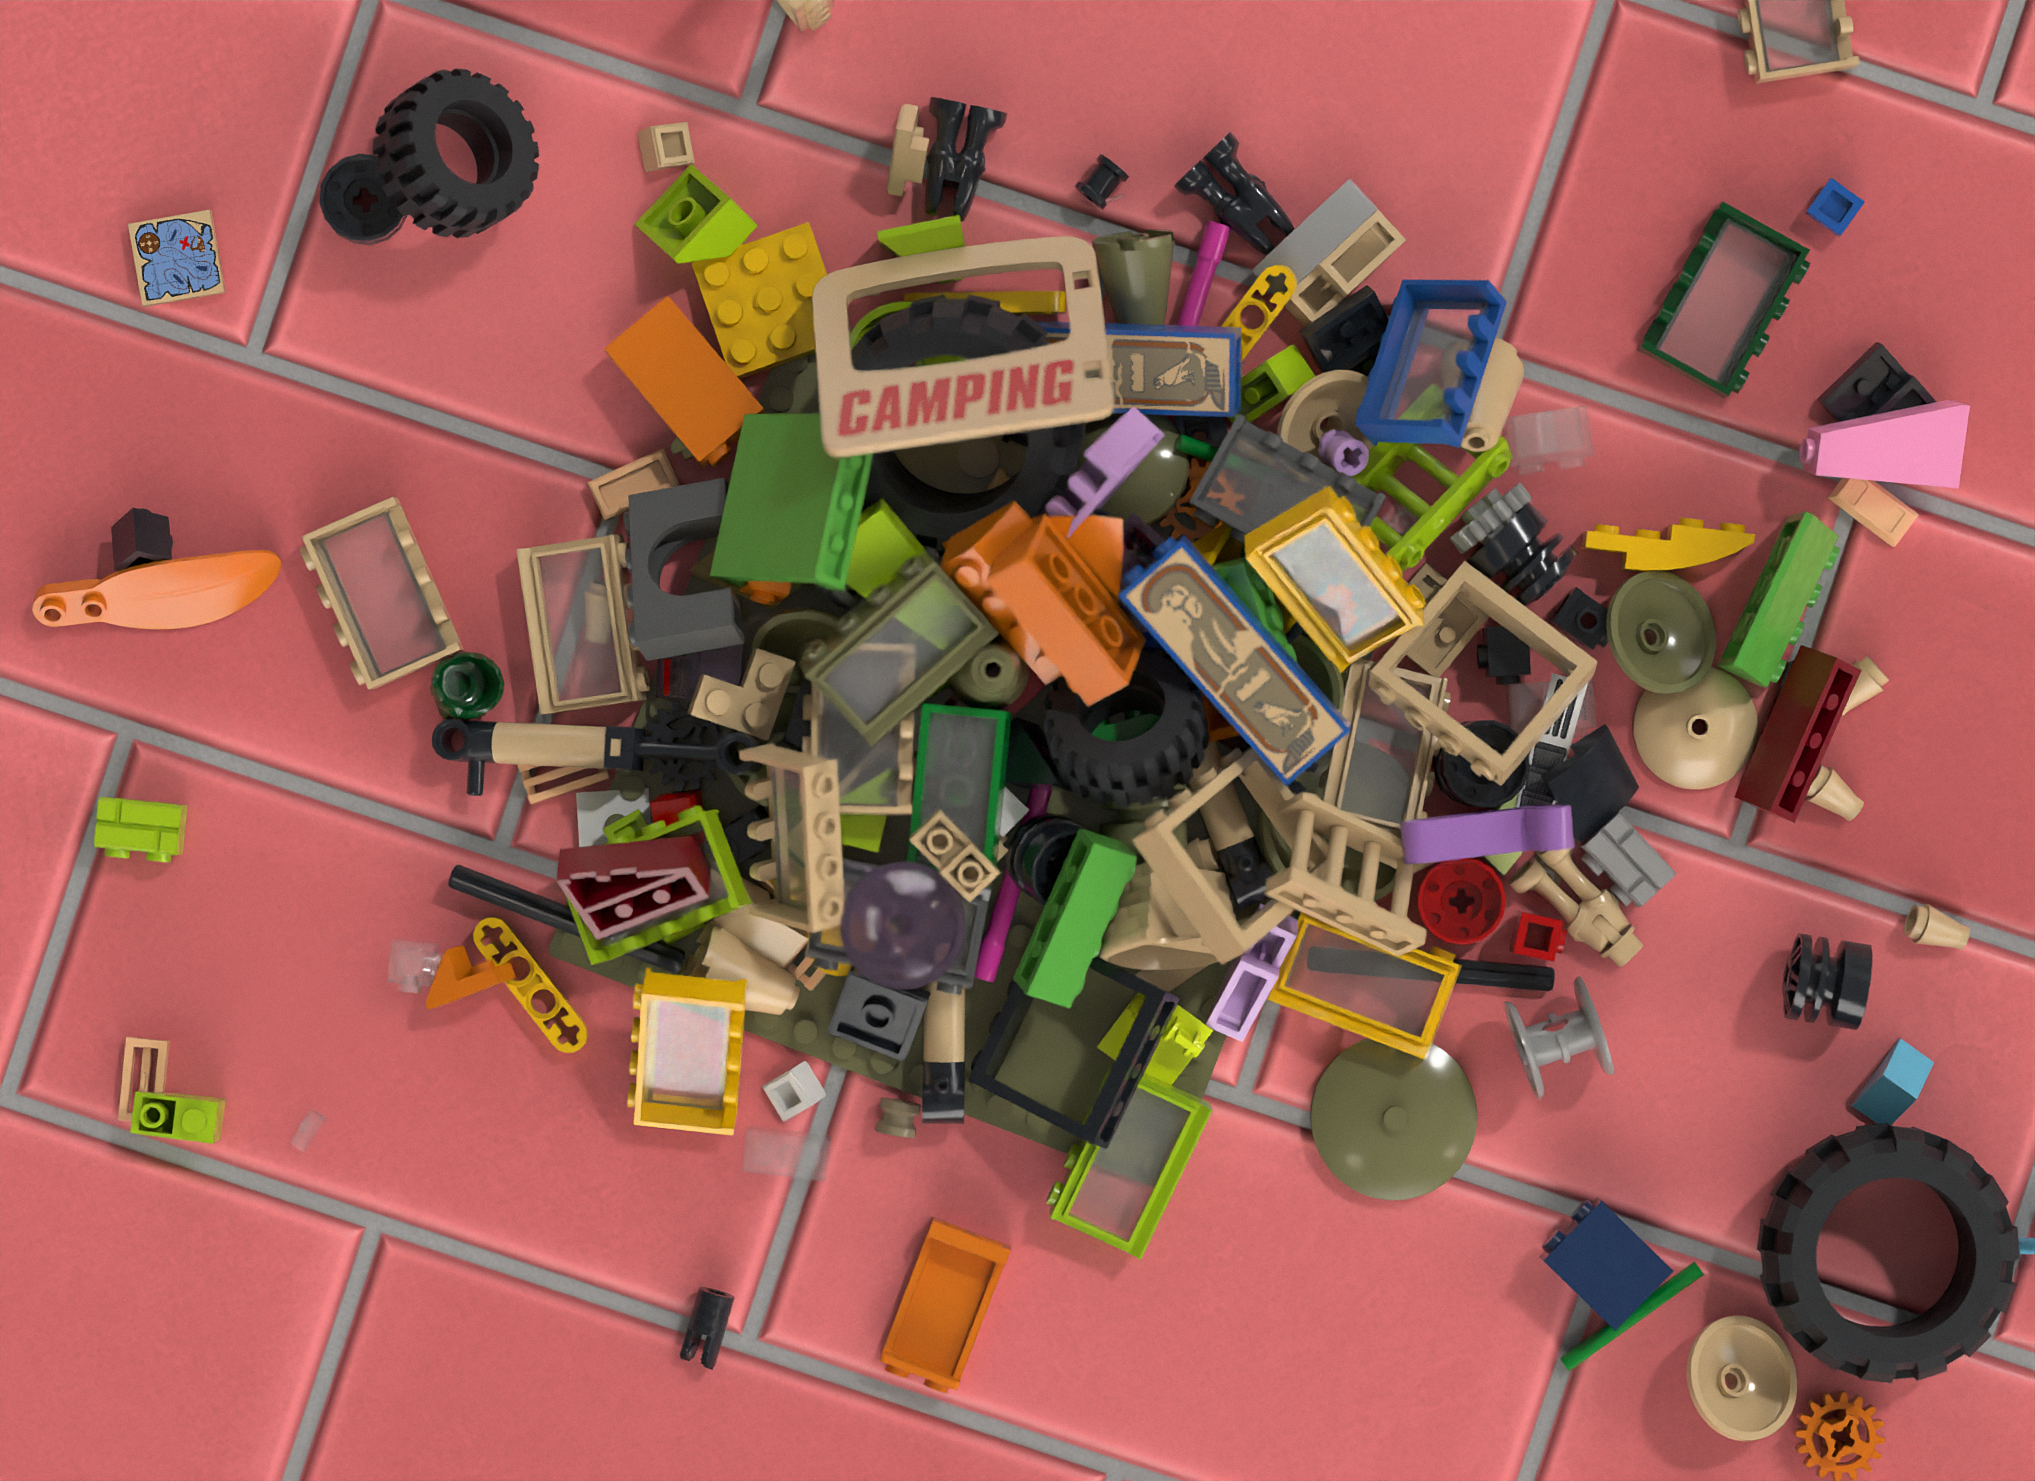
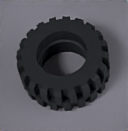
[373,68,539,238]
[1043,645,1209,808]

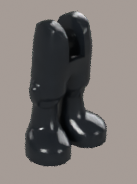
[925,97,1007,222]
[1174,131,1295,256]

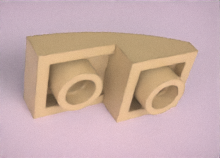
[909,808,1000,902]

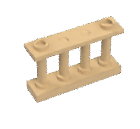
[1265,792,1435,957]

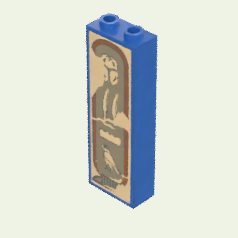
[1035,321,1241,417]
[1118,535,1351,786]

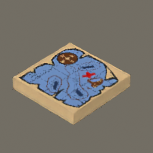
[128,210,226,307]

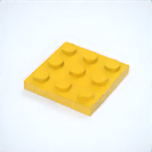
[691,222,828,379]

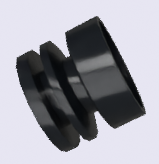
[319,153,408,245]
[1466,502,1578,606]
[1432,720,1530,807]
[1006,813,1088,906]
[1782,933,1873,1030]

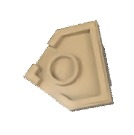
[887,104,929,196]

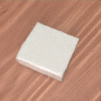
[762,1061,826,1122]

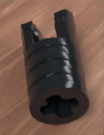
[679,1287,735,1370]

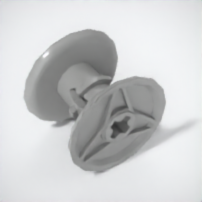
[1504,976,1614,1100]

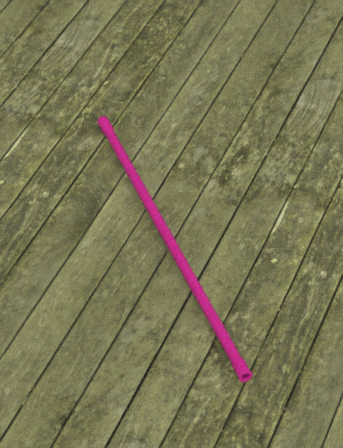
[974,221,1231,983]

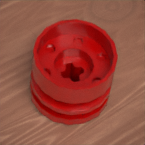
[1418,858,1506,945]

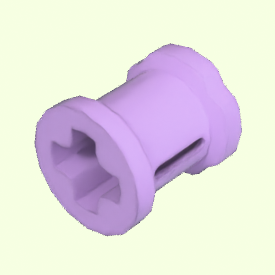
[1318,429,1369,476]

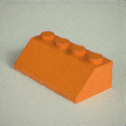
[940,501,1063,684]
[986,514,1146,706]

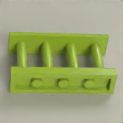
[1351,384,1513,573]

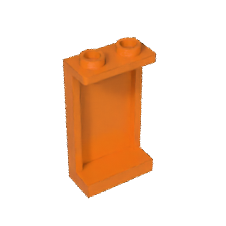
[604,296,766,468]
[879,1217,1011,1393]

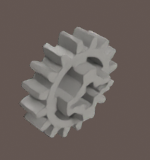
[1449,482,1533,554]

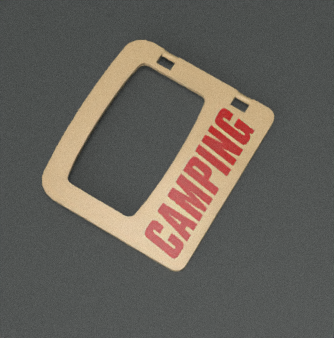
[812,236,1115,457]

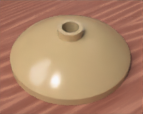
[1277,370,1374,488]
[1633,667,1758,789]
[1686,1316,1797,1441]

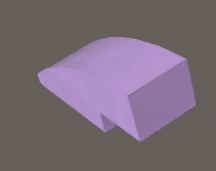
[1205,904,1298,1042]

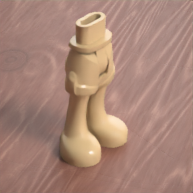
[1509,848,1644,968]

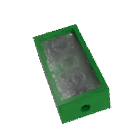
[906,703,1012,879]

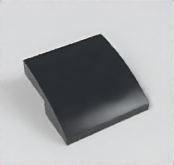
[1299,285,1389,377]
[1817,342,1936,422]
[1541,724,1639,843]

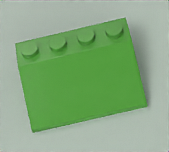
[1717,511,1840,688]

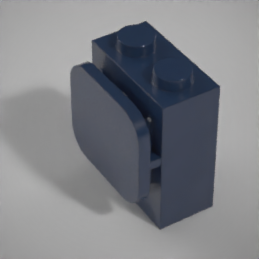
[1540,1197,1673,1331]

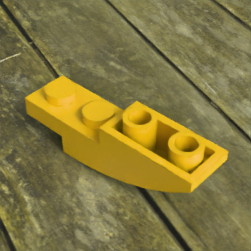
[1581,517,1755,572]

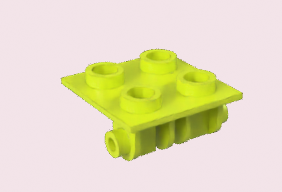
[1097,993,1213,1085]

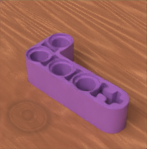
[1400,804,1575,864]

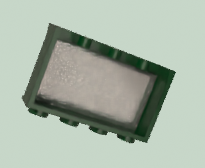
[1637,201,1810,398]

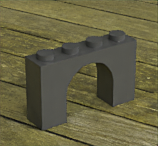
[624,478,744,661]

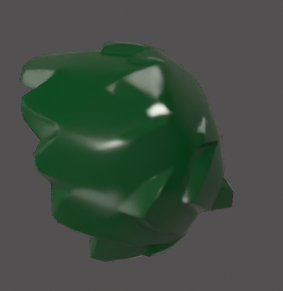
[430,652,505,720]

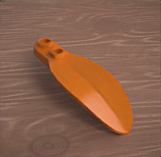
[32,550,281,629]

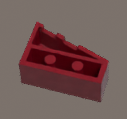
[556,836,711,940]

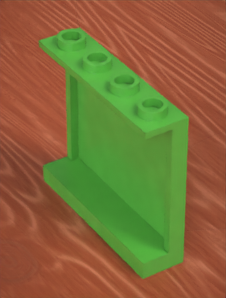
[710,414,873,590]

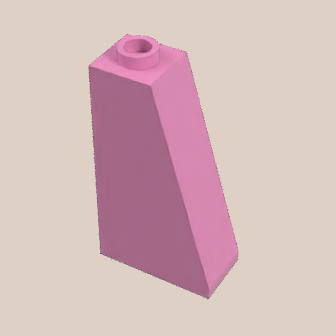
[1800,400,1970,488]

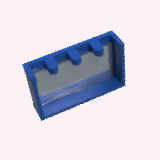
[1355,279,1507,448]

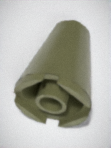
[1092,229,1175,325]
[947,631,1030,710]

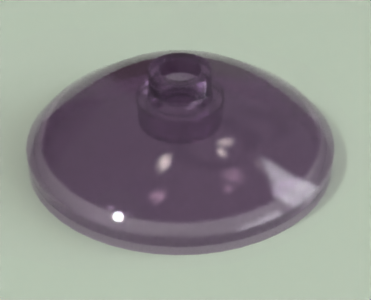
[840,862,966,989]

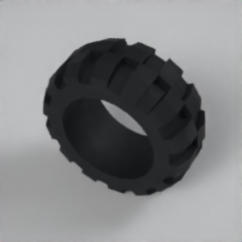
[851,294,1085,556]
[1757,1123,2020,1383]

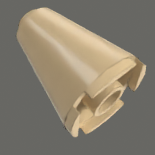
[1441,338,1525,452]
[682,920,800,1015]

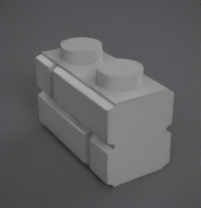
[1580,812,1676,908]

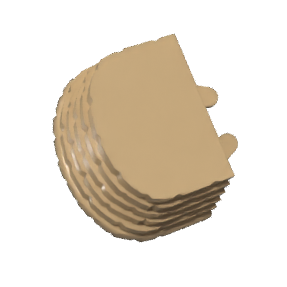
[1100,862,1242,971]

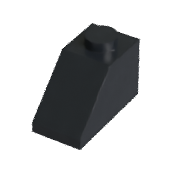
[1005,717,1073,792]

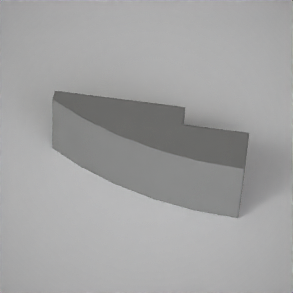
[1252,179,1378,294]

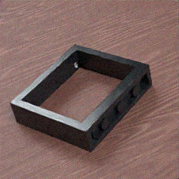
[968,956,1180,1149]

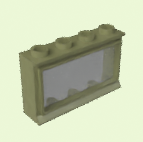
[798,551,999,746]

